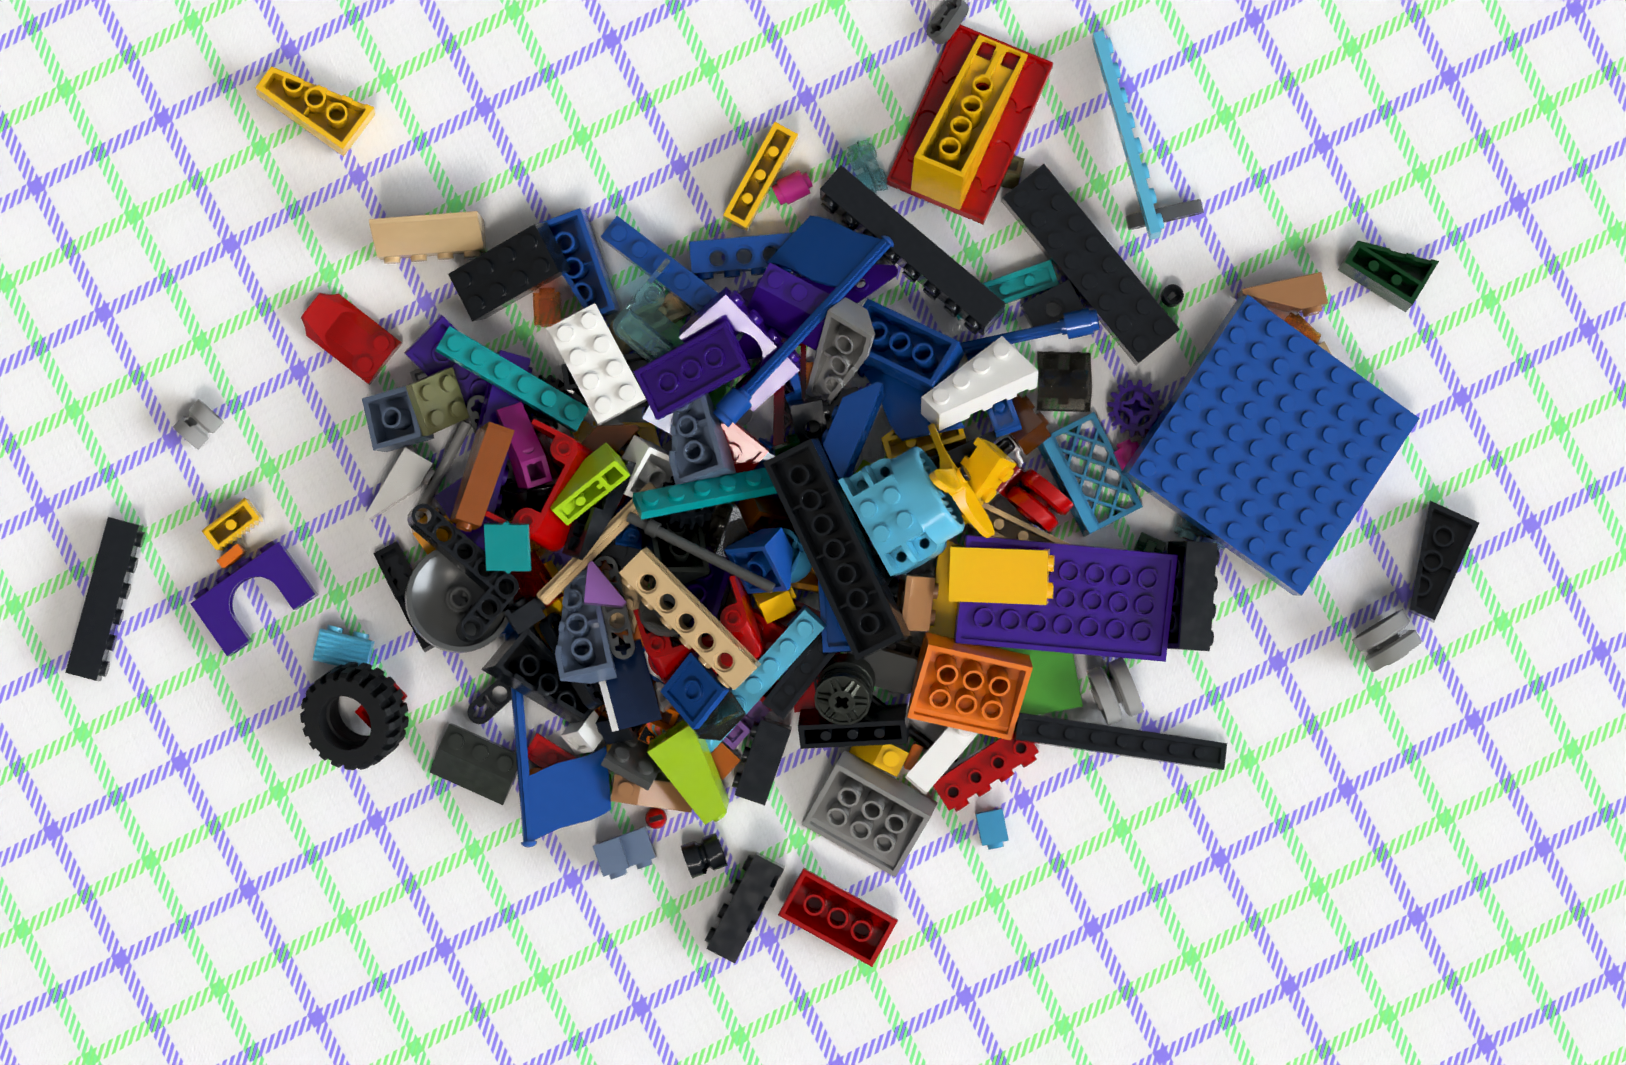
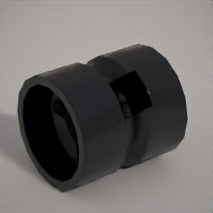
[680,833,728,879]

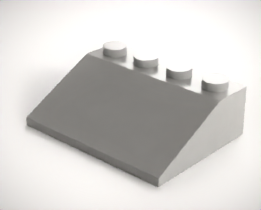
[802,750,938,877]

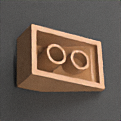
[1237,272,1328,317]

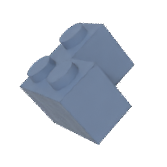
[593,826,657,879]

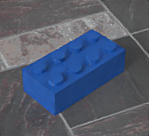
[863,298,964,393]

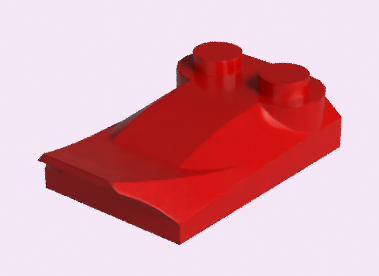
[301,293,402,385]

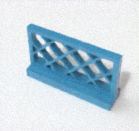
[1038,412,1143,537]

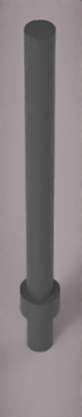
[626,512,776,594]

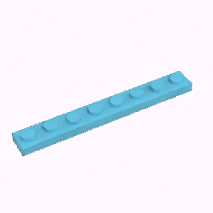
[1092,30,1164,240]
[700,607,827,753]

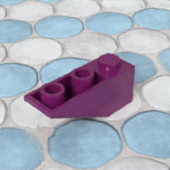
[496,402,553,489]

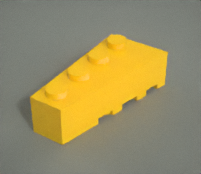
[255,66,375,157]

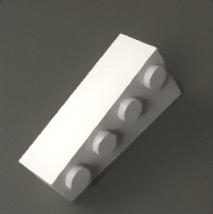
[921,336,1038,431]

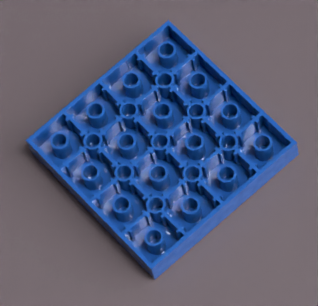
[1121,295,1420,596]

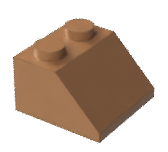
[896,574,939,632]

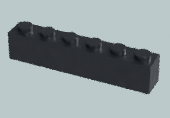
[65,517,145,681]

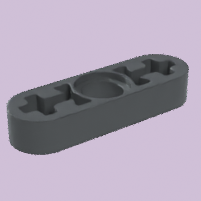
[1126,199,1204,230]

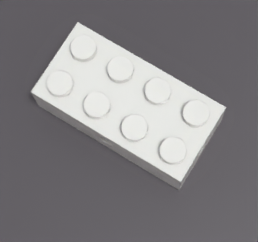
[547,303,647,426]

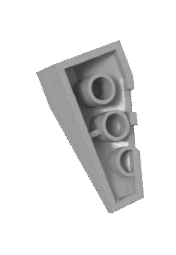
[806,297,875,406]

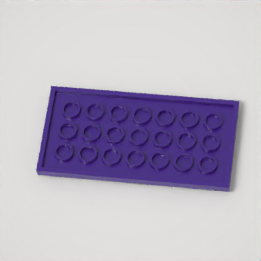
[954,534,1178,662]

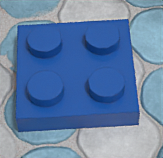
[660,652,730,729]

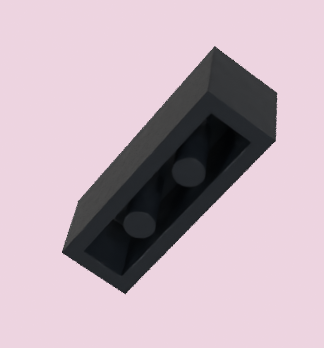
[732,716,792,806]

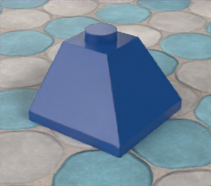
[724,527,793,594]

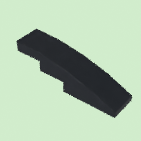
[562,458,636,560]
[373,541,434,652]

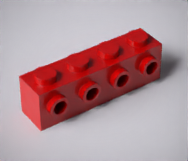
[933,729,1039,812]

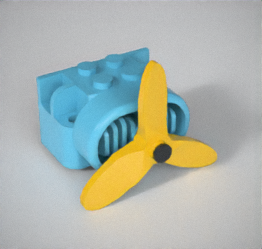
[838,423,995,576]

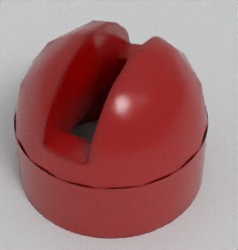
[645,808,667,829]

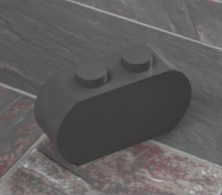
[847,641,921,694]

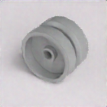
[1352,609,1423,672]
[1086,658,1144,726]

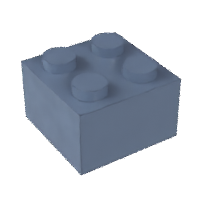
[362,386,434,452]

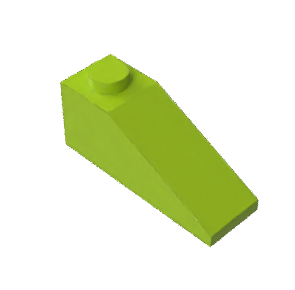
[550,443,631,526]

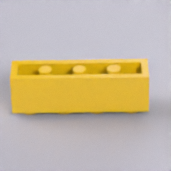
[723,122,798,231]

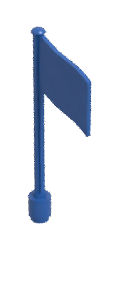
[713,215,894,427]
[857,308,1100,441]
[499,601,611,848]

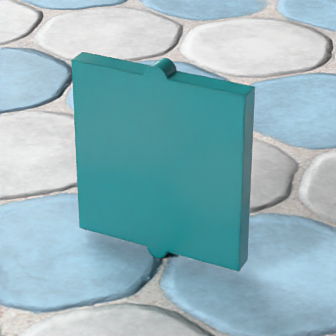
[484,521,531,574]

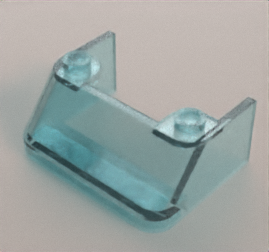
[613,258,745,362]

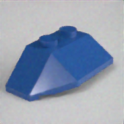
[822,382,886,480]

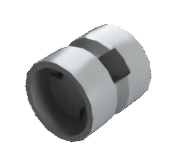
[173,399,224,450]

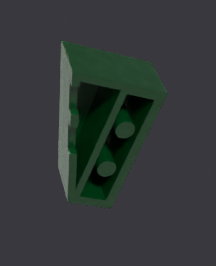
[1338,241,1439,312]

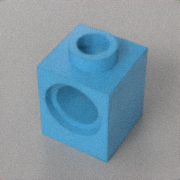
[975,808,1009,850]

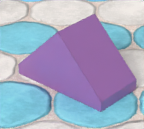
[584,561,627,608]

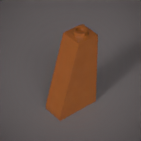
[449,422,515,532]

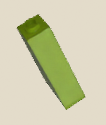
[647,719,729,825]

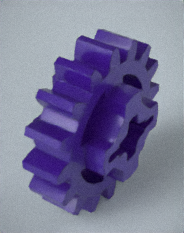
[1106,379,1165,438]

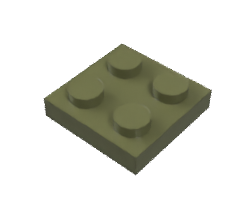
[405,367,469,436]

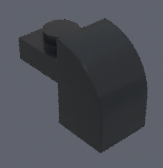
[502,483,555,519]

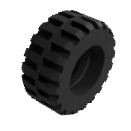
[300,662,409,770]

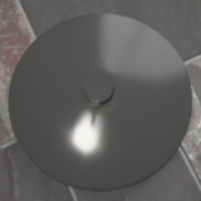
[405,546,514,653]

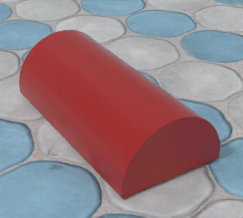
[778,868,898,967]

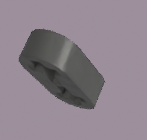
[926,0,969,44]

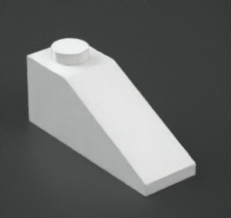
[364,447,435,520]
[905,727,978,795]

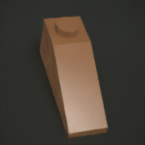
[611,774,692,812]

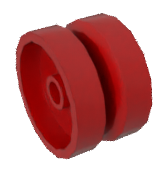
[1005,468,1074,534]

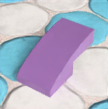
[723,700,770,750]

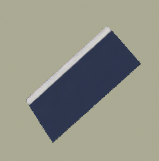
[599,640,662,732]

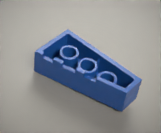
[541,208,621,317]

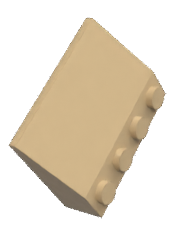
[369,211,486,264]

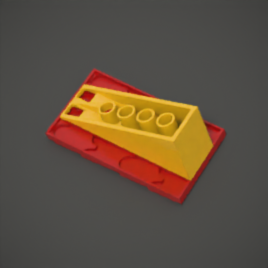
[886,24,1053,225]

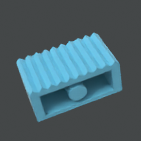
[312,625,375,666]

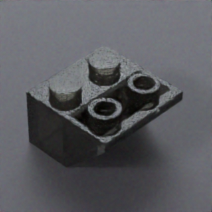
[1036,351,1092,412]

